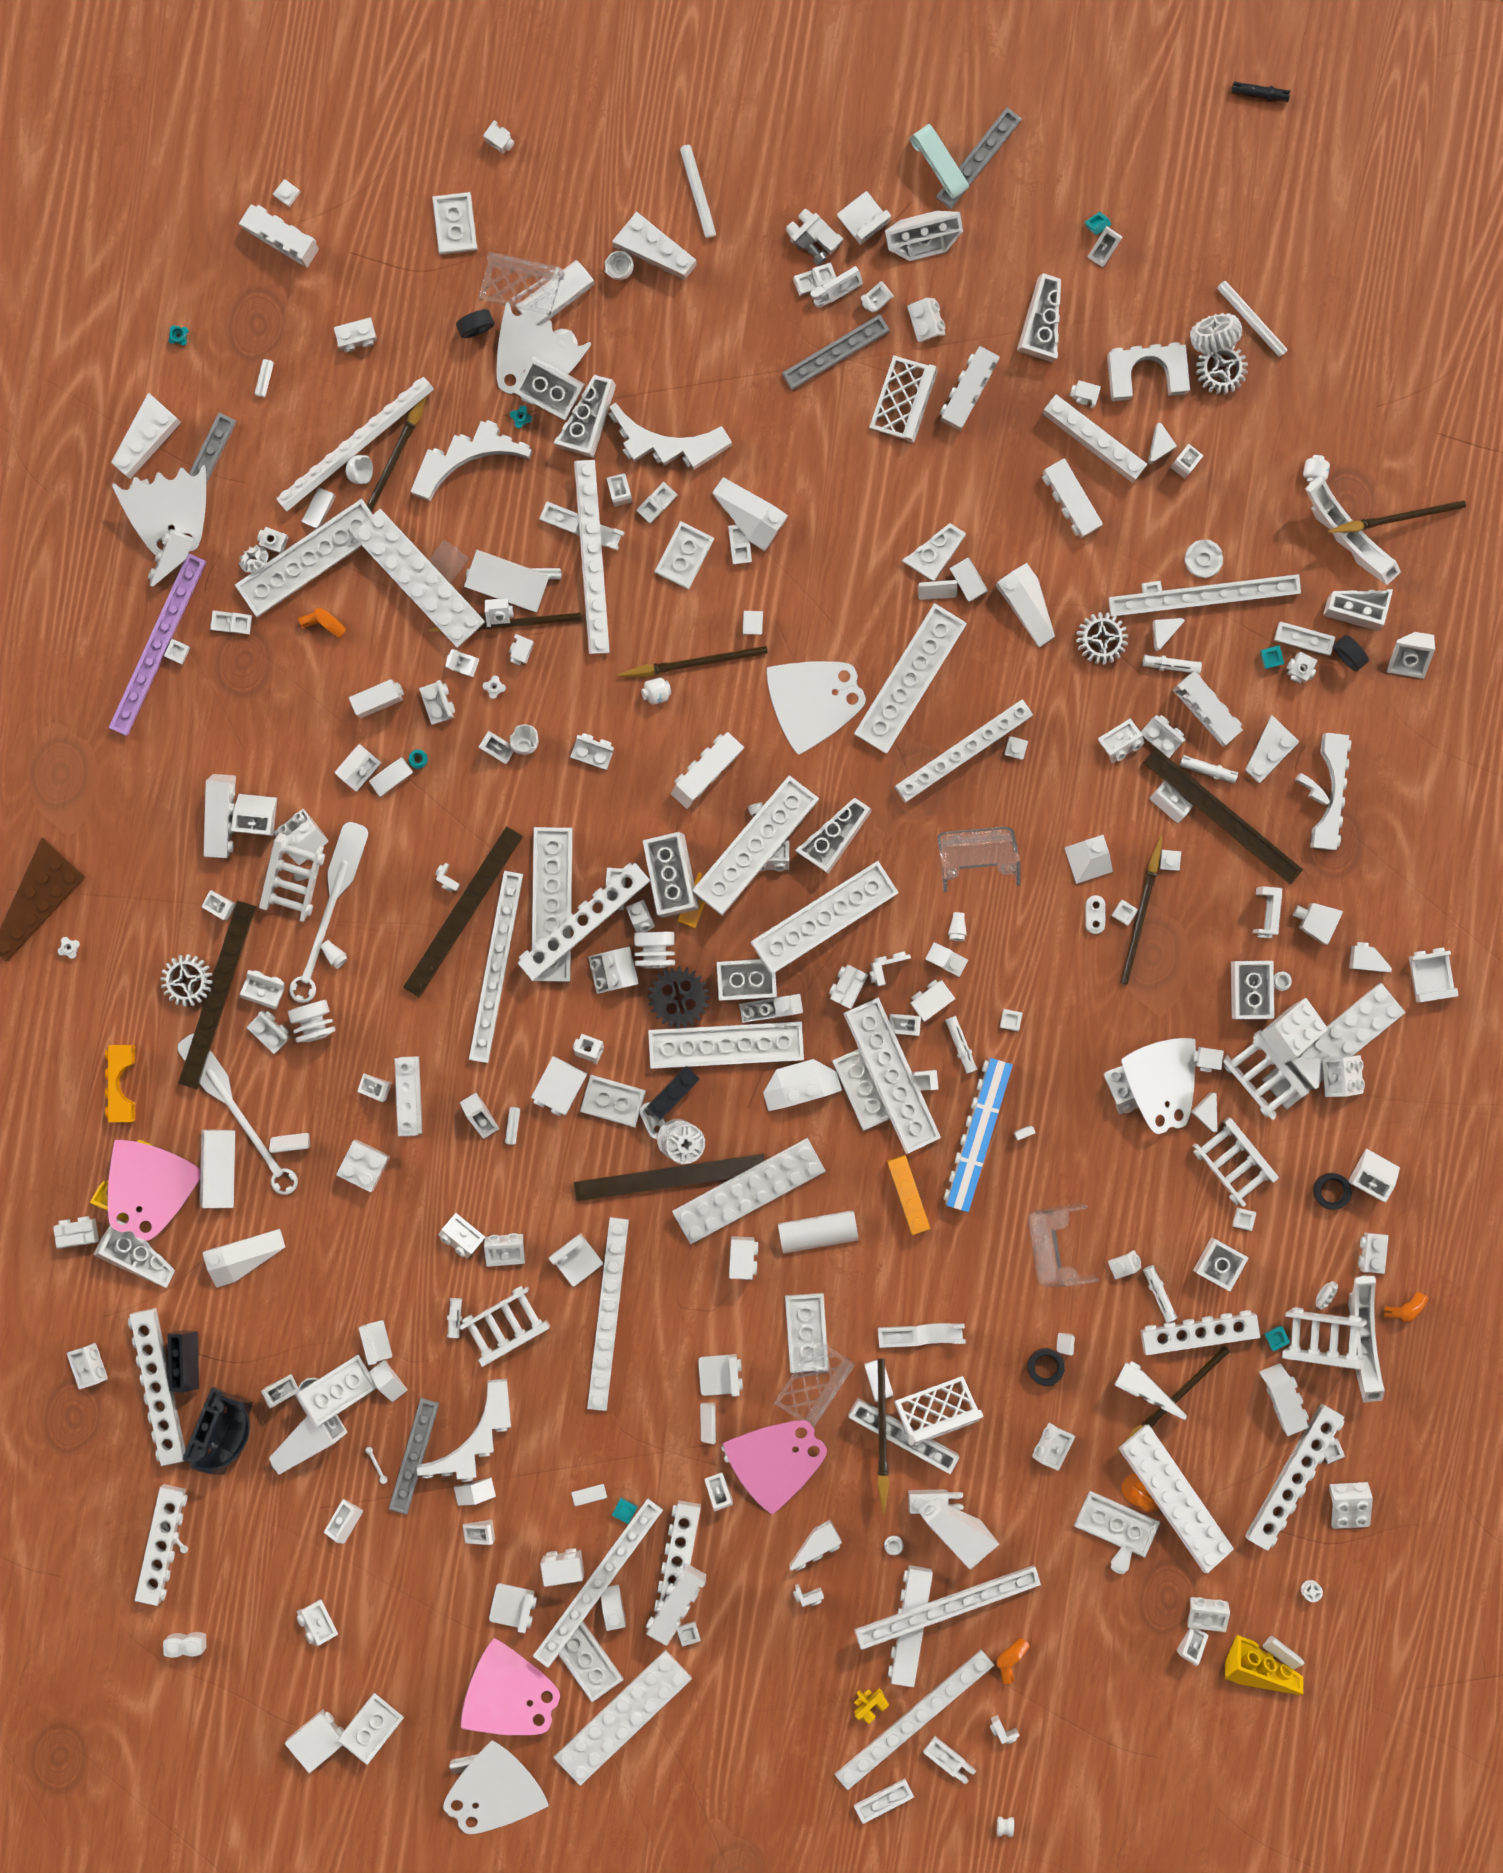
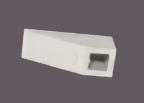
[148,529,193,586]
[739,994,803,1023]
[789,1520,842,1571]

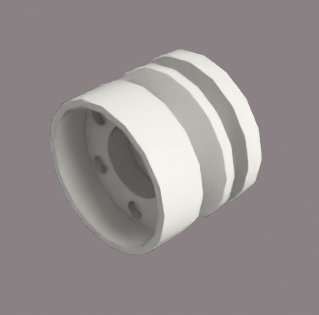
[634,932,675,968]
[287,1000,336,1043]
[657,1119,705,1164]

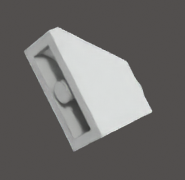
[1349,942,1392,972]
[460,1093,500,1139]
[601,1584,626,1631]

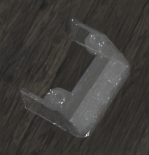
[938,827,1020,892]
[1028,1203,1099,1287]

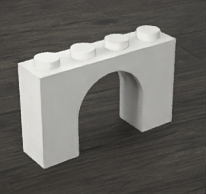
[1107,342,1190,401]

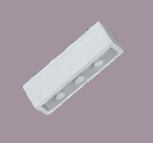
[1042,458,1103,538]

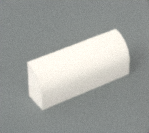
[515,260,595,325]
[200,1130,235,1208]
[778,1210,859,1254]

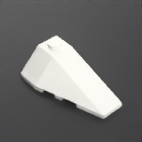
[93,1219,175,1288]
[202,1229,285,1288]
[1115,1361,1187,1420]

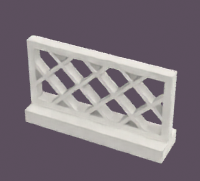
[869,355,938,443]
[894,1376,984,1447]

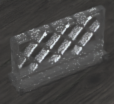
[478,252,565,315]
[774,1338,855,1428]

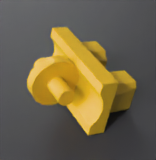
[854,1688,889,1724]

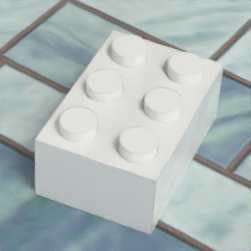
[514,356,585,420]
[717,959,777,1000]
[1231,961,1274,1019]
[1260,998,1328,1064]

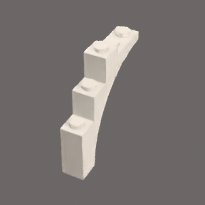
[609,403,732,470]
[411,420,533,502]
[1305,476,1401,585]
[1348,1276,1385,1402]
[417,1379,511,1482]

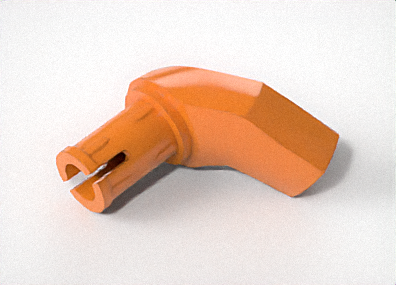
[298,607,346,638]
[1384,1291,1429,1322]
[996,1638,1030,1684]

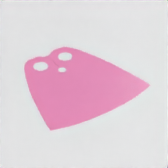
[108,1140,200,1240]
[723,1420,827,1514]
[461,1638,560,1735]

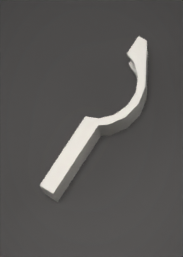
[539,502,625,551]
[878,1323,966,1348]

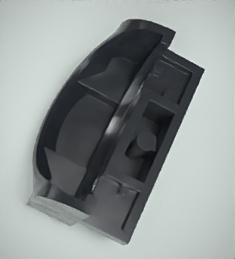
[183,1387,254,1475]

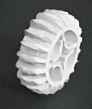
[1190,313,1242,354]
[1196,345,1248,395]
[1076,612,1128,665]
[160,954,213,1006]

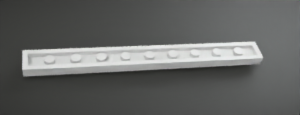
[277,377,434,511]
[574,460,610,654]
[1108,574,1301,616]
[469,871,524,1063]
[587,1217,629,1411]
[533,1498,663,1668]
[854,1565,1041,1650]
[835,1649,994,1790]

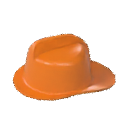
[1122,1473,1160,1512]

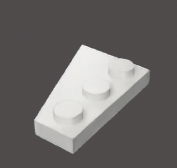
[902,523,966,582]
[1245,715,1300,783]

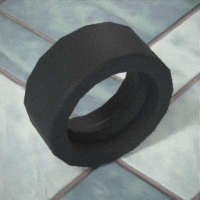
[456,309,495,339]
[1333,635,1369,672]
[1313,1173,1352,1210]
[1027,1348,1065,1386]

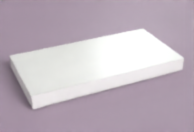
[464,550,549,612]
[832,1049,890,1131]
[785,1293,829,1373]
[295,1355,377,1428]
[1074,1490,1160,1557]
[558,1621,624,1702]

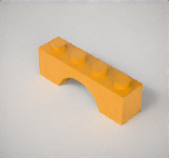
[105,1045,135,1122]
[886,1154,930,1235]

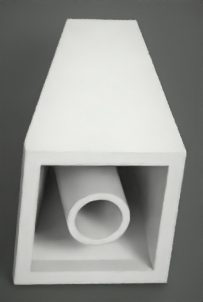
[269,1414,348,1475]
[919,1499,999,1570]

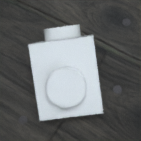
[860,281,894,312]
[445,649,480,677]
[435,863,461,893]
[626,900,655,933]
[1108,1250,1141,1279]
[793,1584,824,1607]
[990,1715,1019,1744]

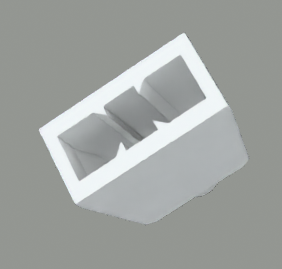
[1293,903,1343,945]

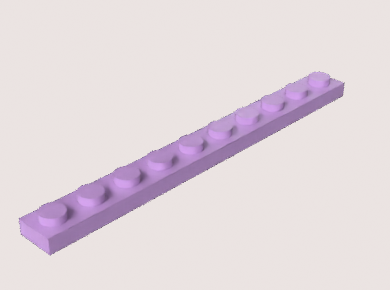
[109,553,207,736]

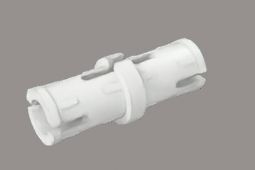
[447,1298,462,1338]

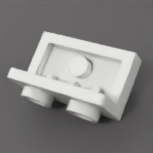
[907,298,946,343]
[240,970,284,1010]

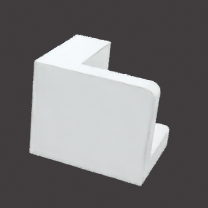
[743,611,763,636]
[913,1070,939,1091]

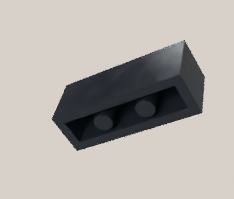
[644,1066,700,1122]
[167,1330,199,1393]

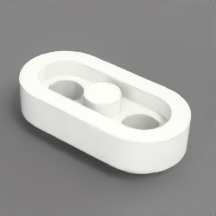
[1085,895,1105,934]
[640,1102,665,1139]

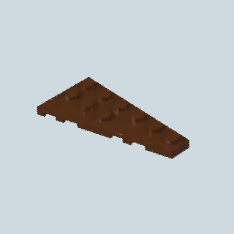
[0,837,85,961]

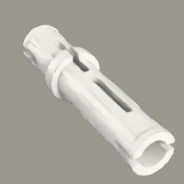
[1142,654,1202,674]
[1179,755,1238,784]
[945,1016,978,1074]
[1143,1265,1178,1323]

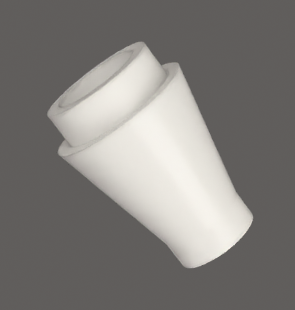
[948,912,967,941]
[320,940,348,969]
[1111,1544,1133,1574]

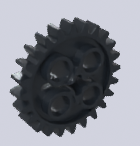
[648,966,710,1028]

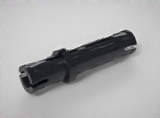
[1231,81,1291,103]

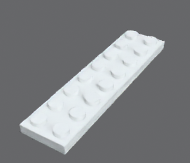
[235,499,373,617]
[352,509,485,648]
[854,603,967,754]
[692,775,819,915]
[531,827,573,981]
[750,861,899,975]
[1262,983,1406,1109]
[843,997,941,1154]
[648,1022,804,1069]
[672,1138,825,1244]
[1119,1425,1234,1573]
[554,1649,692,1786]

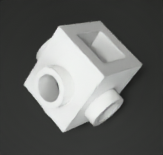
[1287,652,1318,684]

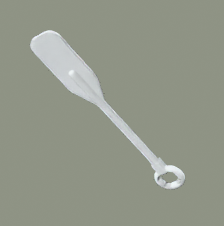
[289,822,368,1003]
[178,1034,298,1195]

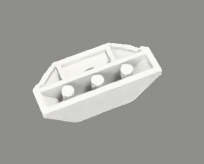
[885,211,963,261]
[763,1059,842,1111]

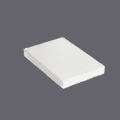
[432,192,478,255]
[654,521,714,590]
[580,1075,646,1127]
[337,1693,404,1765]

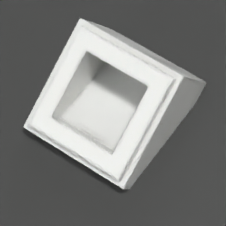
[1056,1333,1075,1355]

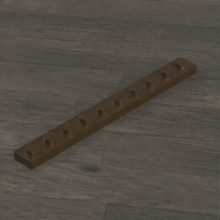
[1143,747,1303,885]
[403,826,523,998]
[178,900,257,1089]
[574,1154,765,1201]

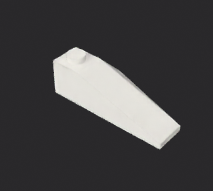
[712,477,788,552]
[995,563,1055,647]

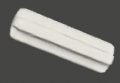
[255,359,273,397]
[505,1107,520,1145]

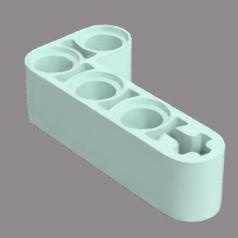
[909,124,969,199]

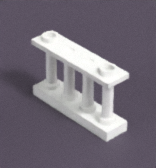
[259,833,325,921]
[1223,1030,1310,1120]
[395,1056,423,1136]
[1192,1117,1279,1207]
[459,1286,550,1367]
[1282,1307,1367,1369]

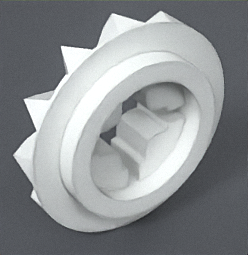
[239,545,268,573]
[1316,1281,1338,1310]

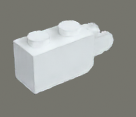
[908,1489,963,1514]

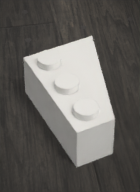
[1323,589,1393,631]
[1259,1363,1309,1436]

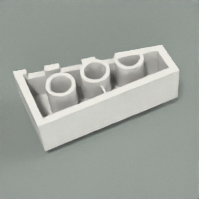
[612,211,696,280]
[554,375,616,458]
[111,392,181,479]
[1172,671,1243,747]
[795,798,872,874]

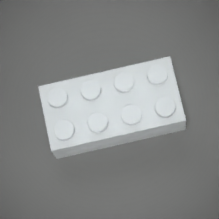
[643,832,699,918]

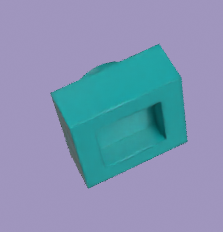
[1084,212,1111,235]
[1260,645,1284,669]
[1263,1325,1290,1351]
[612,1497,638,1524]

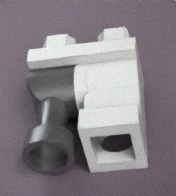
[786,209,843,266]

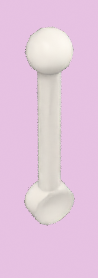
[365,1447,388,1484]
[162,1522,188,1553]

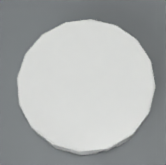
[1185,540,1223,578]

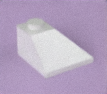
[1387,632,1435,679]
[1064,835,1113,884]

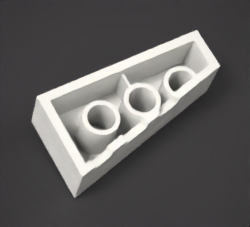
[239,204,319,268]
[1017,273,1061,362]
[939,346,1000,431]
[670,732,744,809]
[204,774,236,858]
[646,1563,706,1646]

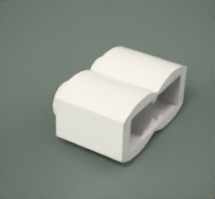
[163,1632,207,1657]

